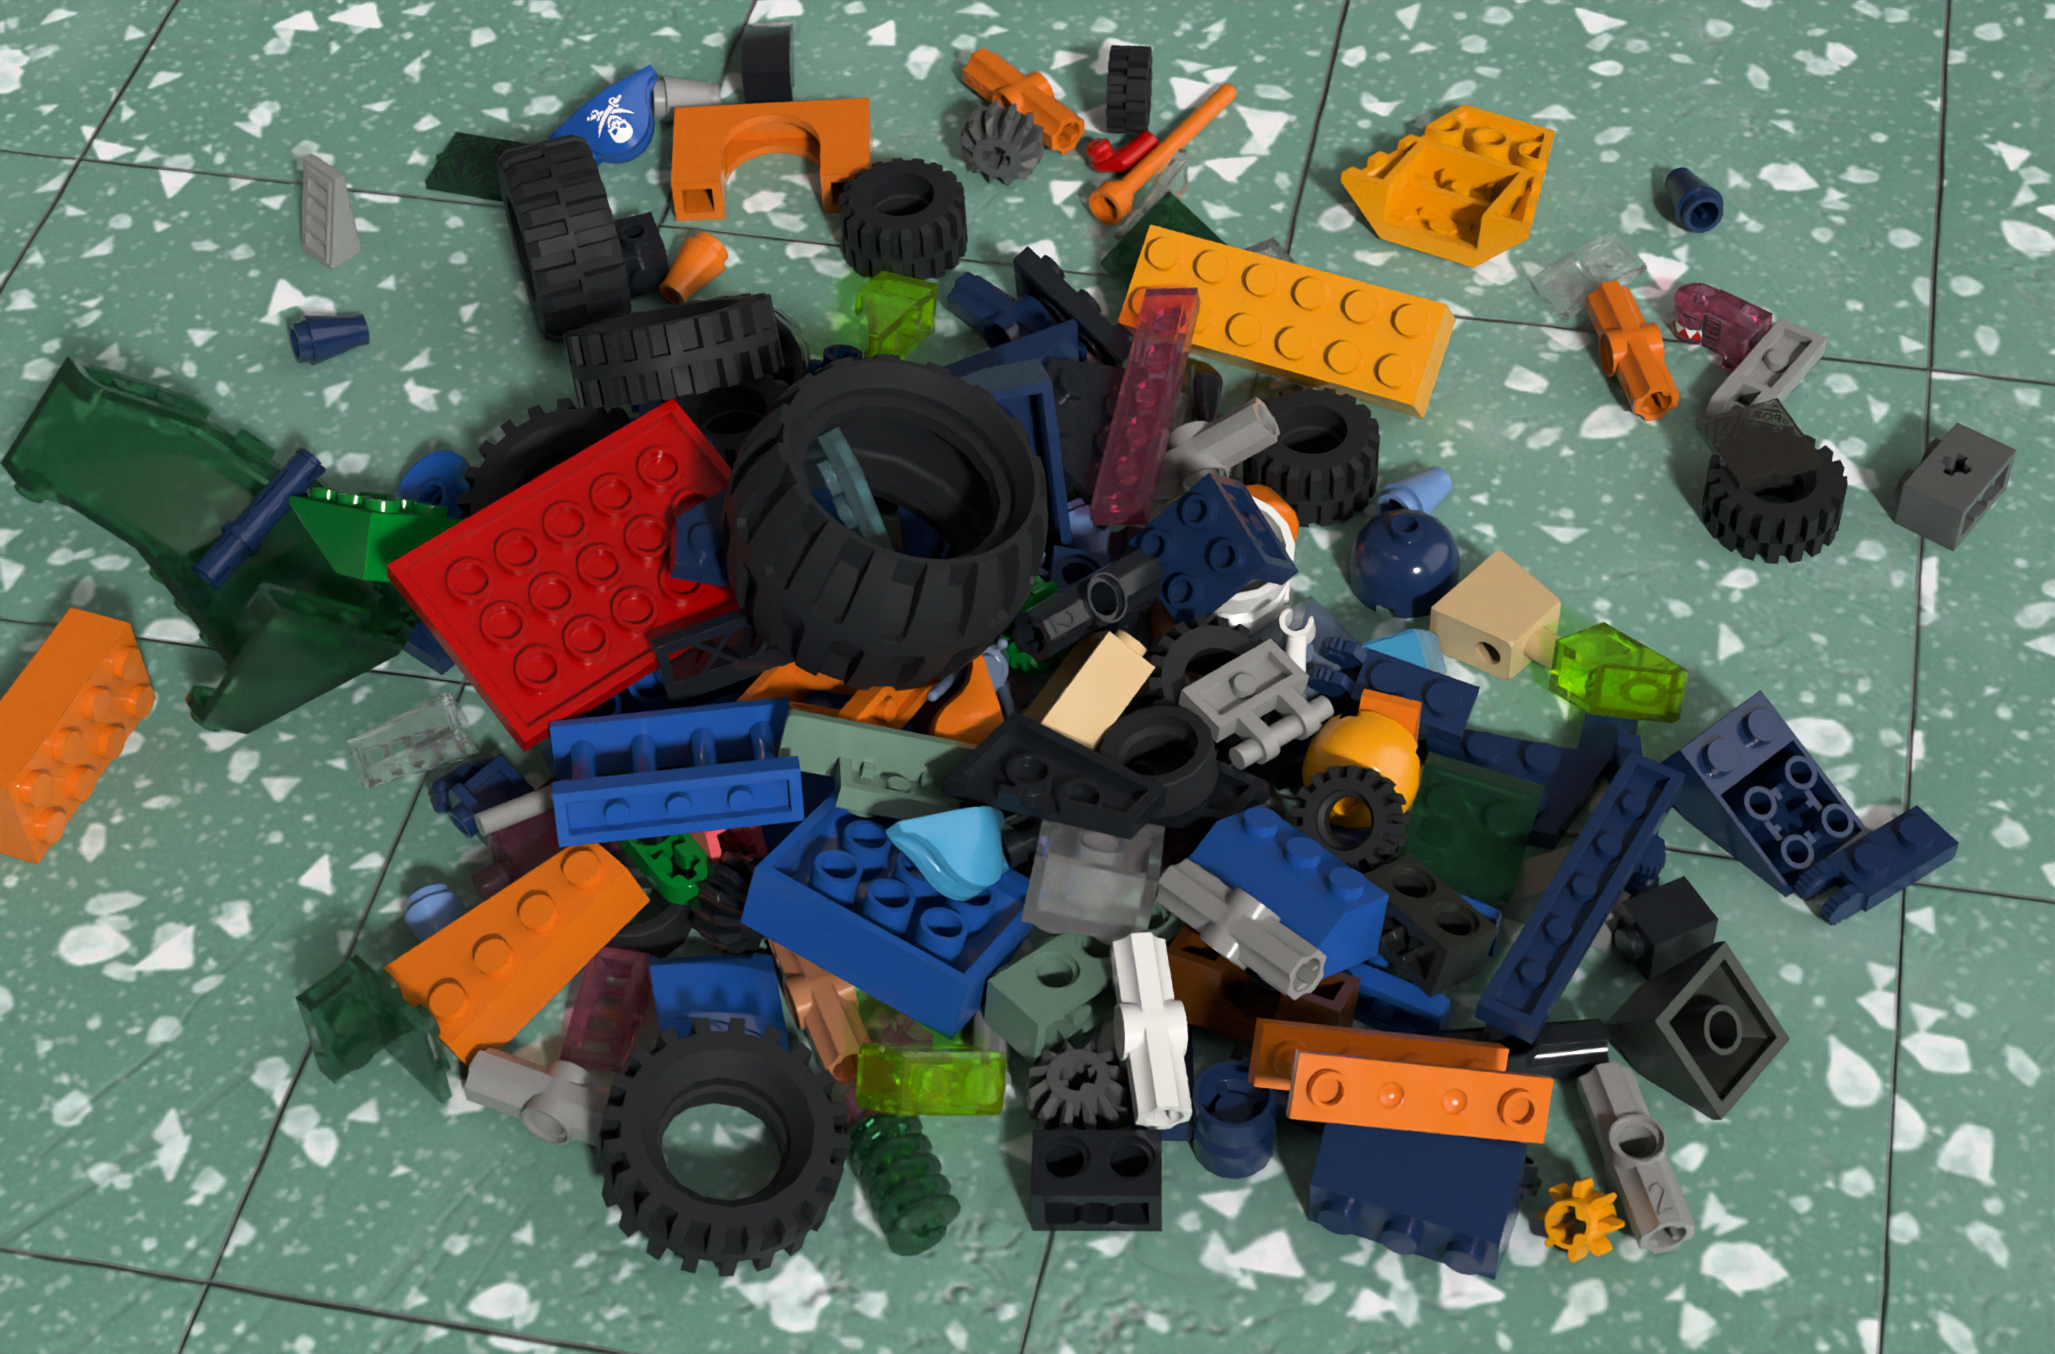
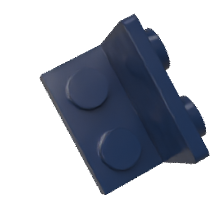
[1128,472,1299,625]

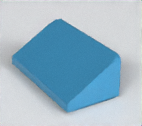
[1361,628,1447,674]

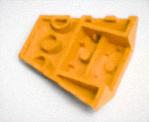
[1341,104,1555,268]

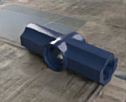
[947,271,1087,362]

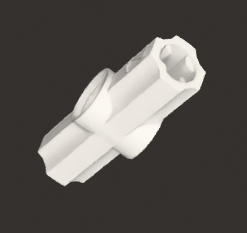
[1109,932,1193,1130]

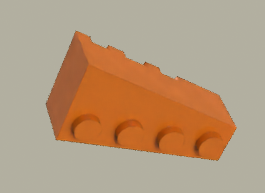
[373,843,650,1069]

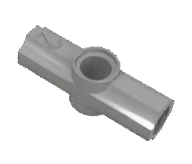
[1121,397,1280,517]
[1155,858,1327,1001]
[463,1047,610,1147]
[1577,1061,1695,1254]

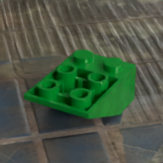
[289,487,463,582]

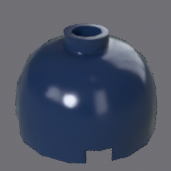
[1348,509,1460,619]

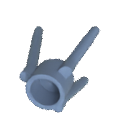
[927,634,1016,720]

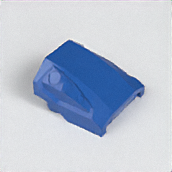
[648,953,790,1052]

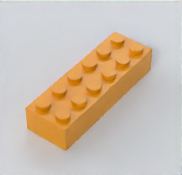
[1117,225,1456,419]

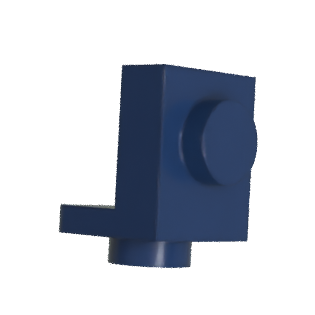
[447,753,535,846]

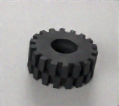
[1702,428,1848,564]

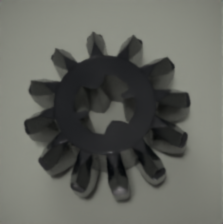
[689,850,768,955]

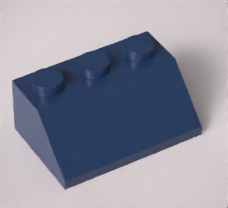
[1308,1122,1527,1280]

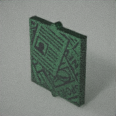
[425,132,529,202]

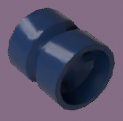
[1192,1059,1276,1179]

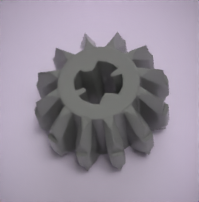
[960,99,1045,186]
[1026,1039,1131,1130]

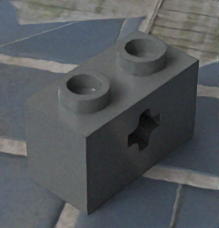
[1894,423,2016,551]

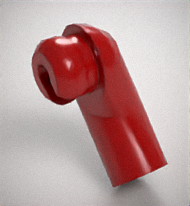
[1085,130,1159,173]

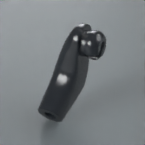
[1188,361,1224,423]

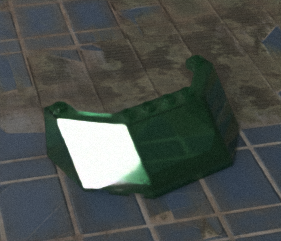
[1,356,420,734]

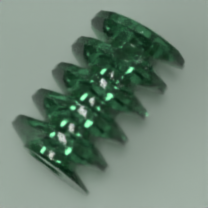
[844,1112,961,1256]

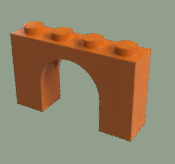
[671,98,873,221]

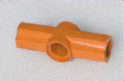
[962,47,1085,155]
[1585,280,1679,421]

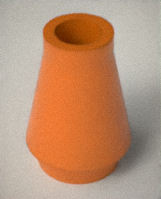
[659,232,728,305]

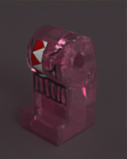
[1672,283,1773,373]

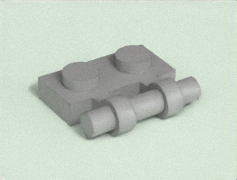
[1178,638,1334,770]

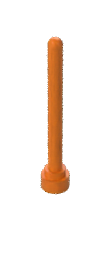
[1088,83,1237,226]

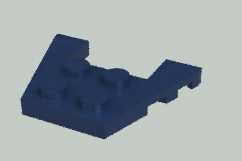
[1422,705,1639,850]

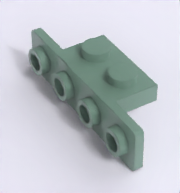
[777,709,985,820]

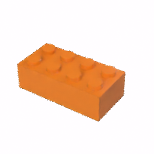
[0,607,156,864]

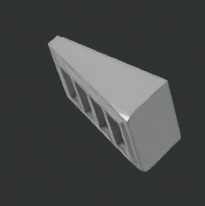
[302,154,361,269]

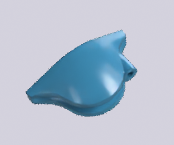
[885,806,1009,901]

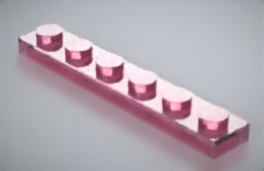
[1090,287,1201,525]

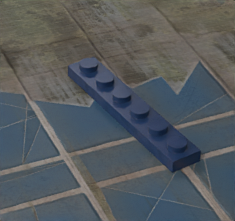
[1475,751,1686,1045]

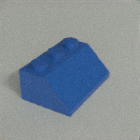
[1188,804,1389,980]

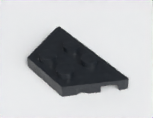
[1043,358,1151,530]

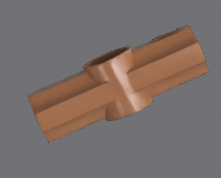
[767,938,877,1084]

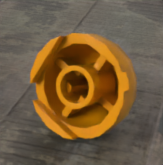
[1302,711,1424,828]

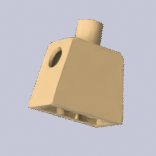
[1429,549,1573,680]

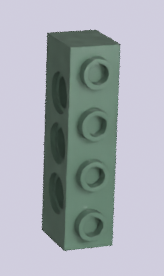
[984,867,1185,1066]

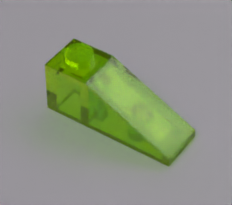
[854,271,939,360]

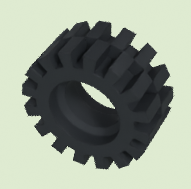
[1106,45,1152,134]
[1291,765,1410,874]

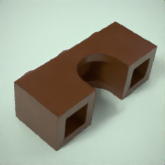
[1167,923,1361,1043]

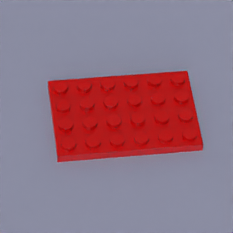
[387,399,740,752]

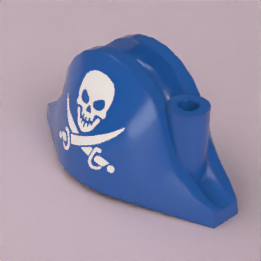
[548,64,658,166]

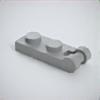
[1705,318,1827,438]

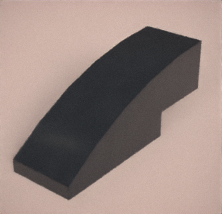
[742,21,794,104]

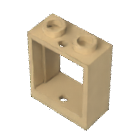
[1022,629,1155,751]

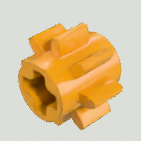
[1537,1177,1625,1263]

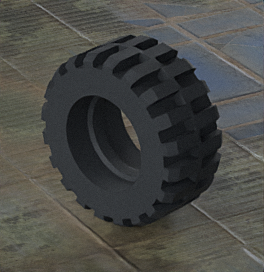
[497,134,632,342]

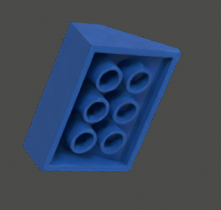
[740,791,1053,1040]

